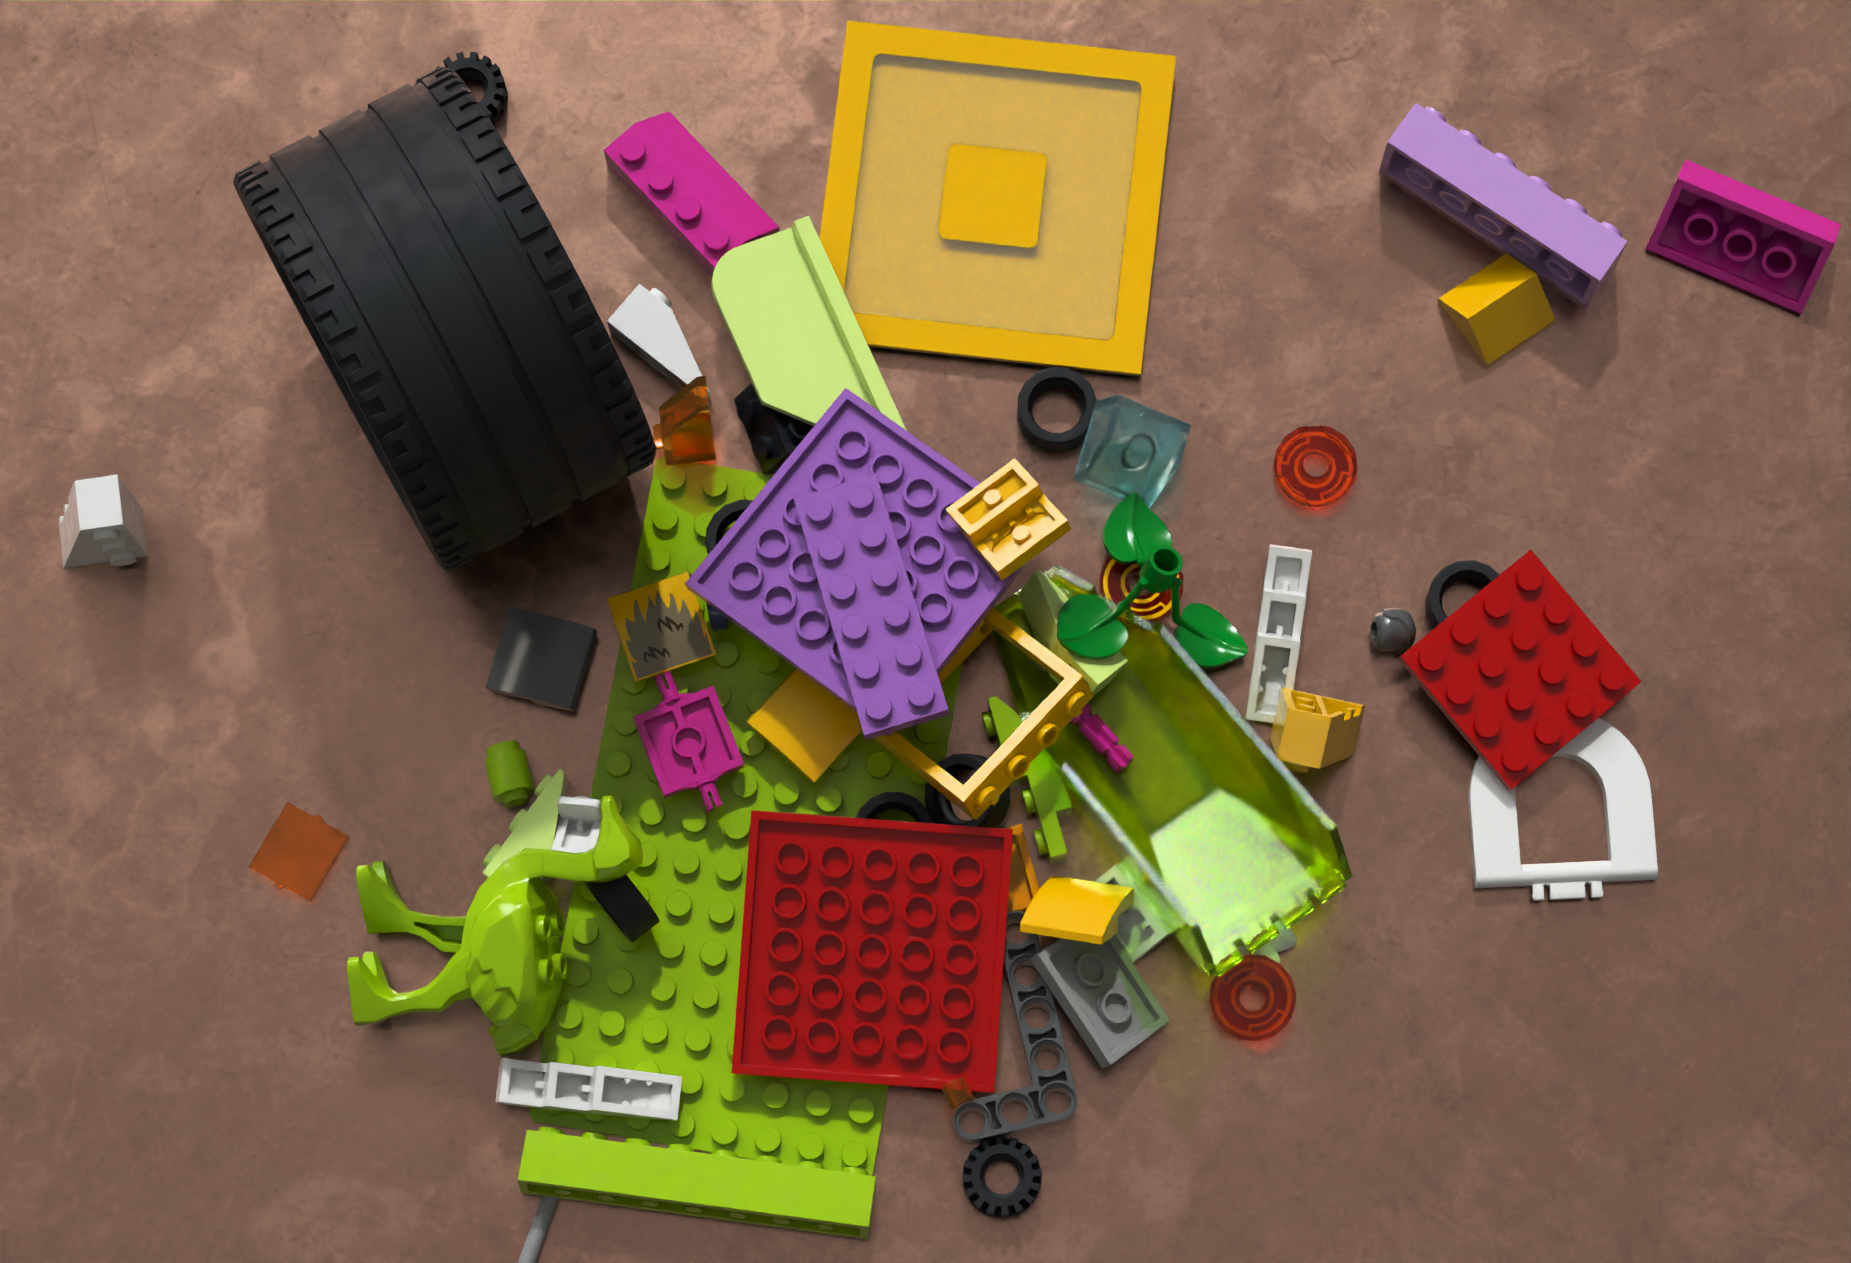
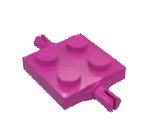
[633,671,745,812]

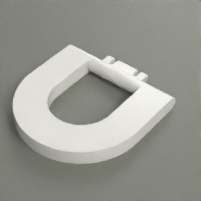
[1468,718,1658,901]

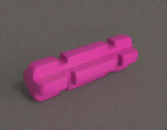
[1071,703,1133,773]

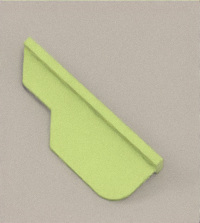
[711,216,907,431]

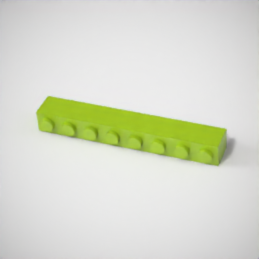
[518,1127,876,1240]

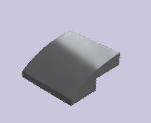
[485,608,598,711]

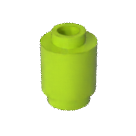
[484,740,535,808]

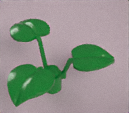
[1057,492,1249,668]

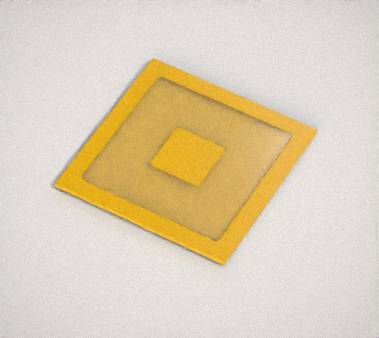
[819,20,1176,377]

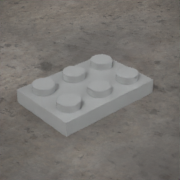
[1030,935,1170,1069]

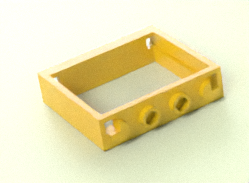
[858,608,1094,821]

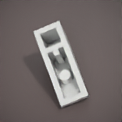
[607,283,712,409]

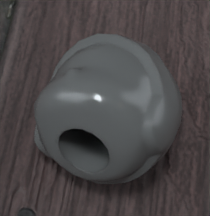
[1370,608,1416,653]

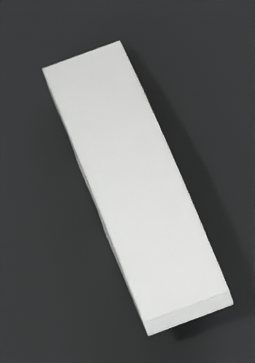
[1245,544,1312,723]
[495,1058,682,1121]

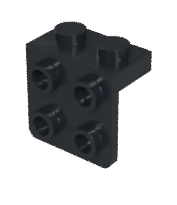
[734,383,814,475]

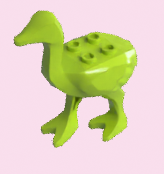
[347,796,643,1057]

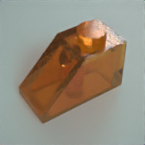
[653,376,716,466]

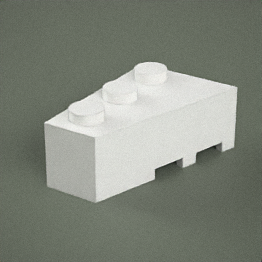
[58,474,147,568]

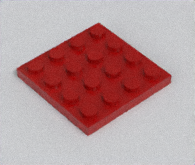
[1398,549,1642,791]

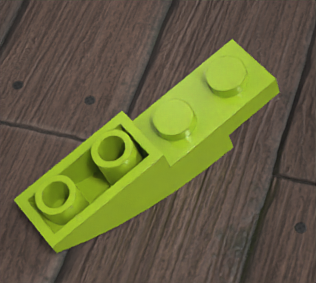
[981,696,1072,865]

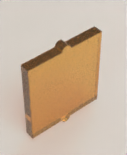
[249,802,349,902]

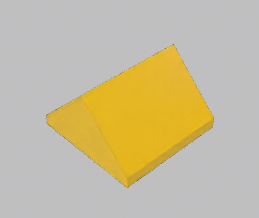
[1438,253,1556,367]

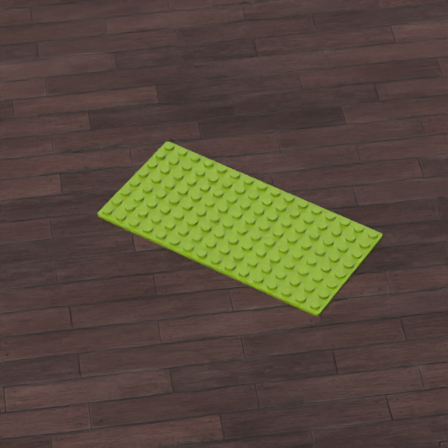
[529,457,963,1175]

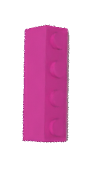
[603,111,780,277]
[1646,159,1841,314]

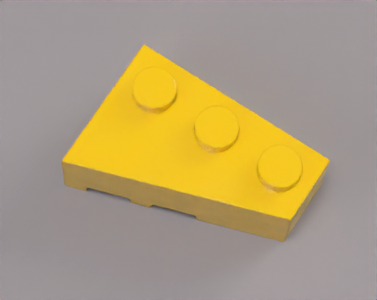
[1270,687,1365,773]

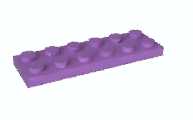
[793,473,950,740]

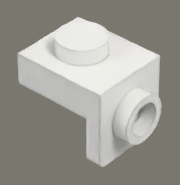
[552,796,602,853]

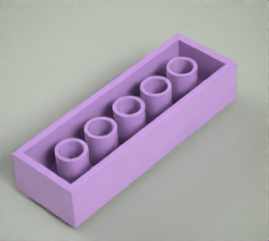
[1379,103,1628,307]

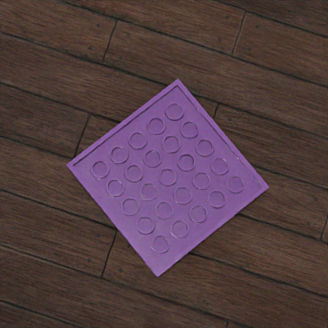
[685,388,1030,736]

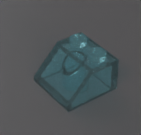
[1073,394,1191,508]

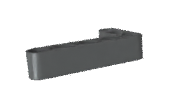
[953,911,1077,1145]

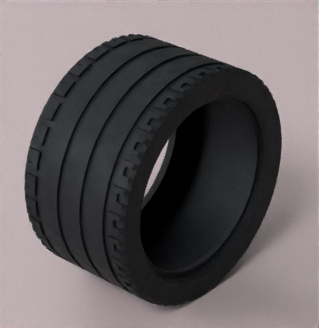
[233,67,656,571]

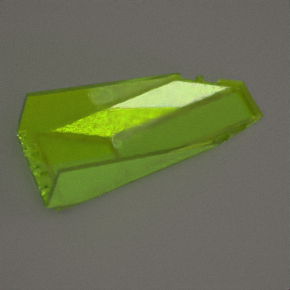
[993,565,1353,977]

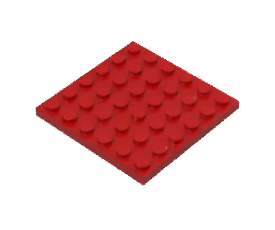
[731,810,1013,1093]

